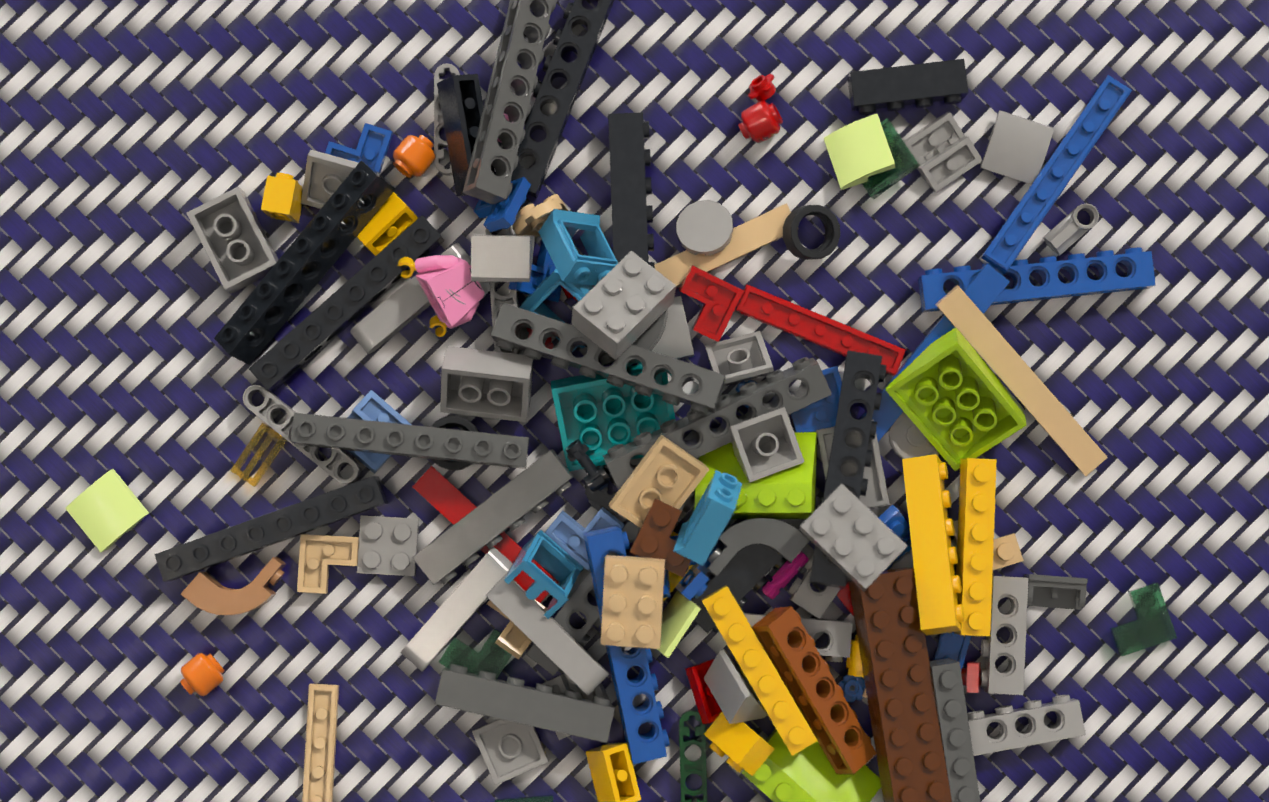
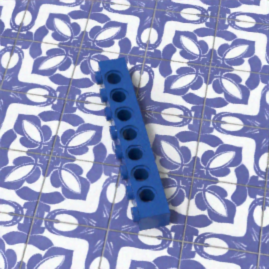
[918,247,1156,313]
[583,525,670,765]

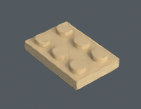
[609,435,709,528]
[601,555,665,649]

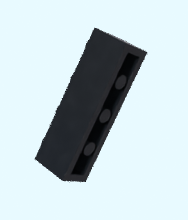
[847,59,969,115]
[437,74,495,196]

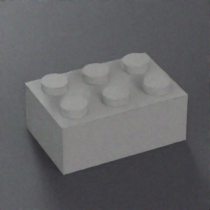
[187,187,279,294]
[572,251,676,360]
[440,346,533,422]
[799,484,907,591]

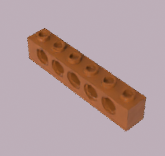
[752,606,877,774]

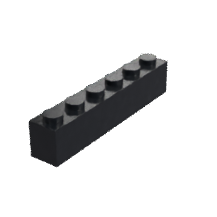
[608,112,655,269]
[691,495,822,634]

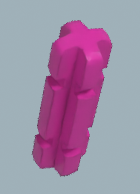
[762,551,809,599]

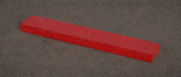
[735,284,906,376]
[412,466,559,603]

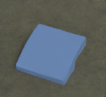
[347,390,412,474]

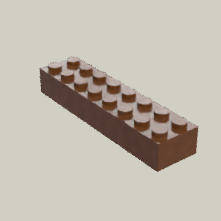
[849,568,952,802]

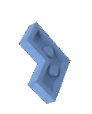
[545,507,625,571]

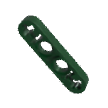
[679,710,707,802]

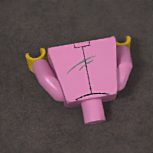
[397,255,485,337]

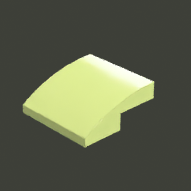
[824,114,895,190]
[65,469,149,552]
[657,590,701,658]

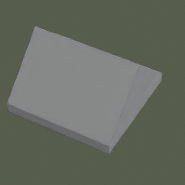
[471,235,535,282]
[705,331,774,386]
[729,407,804,482]
[704,649,768,724]

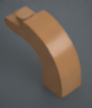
[181,557,286,615]

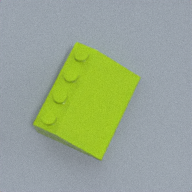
[886,327,1027,471]
[694,432,817,519]
[741,729,881,802]

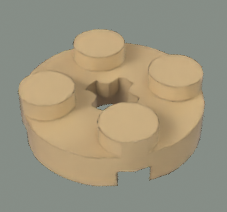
[512,194,569,238]

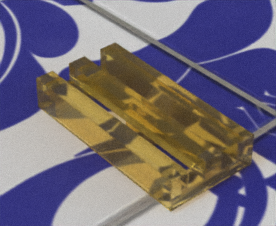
[230,423,287,487]

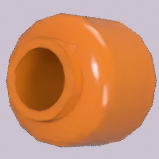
[393,135,435,178]
[180,653,225,696]

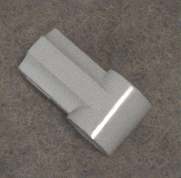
[1043,203,1099,256]

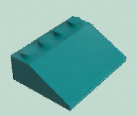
[551,364,676,471]

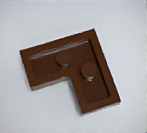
[630,498,692,578]

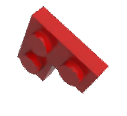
[679,265,744,342]

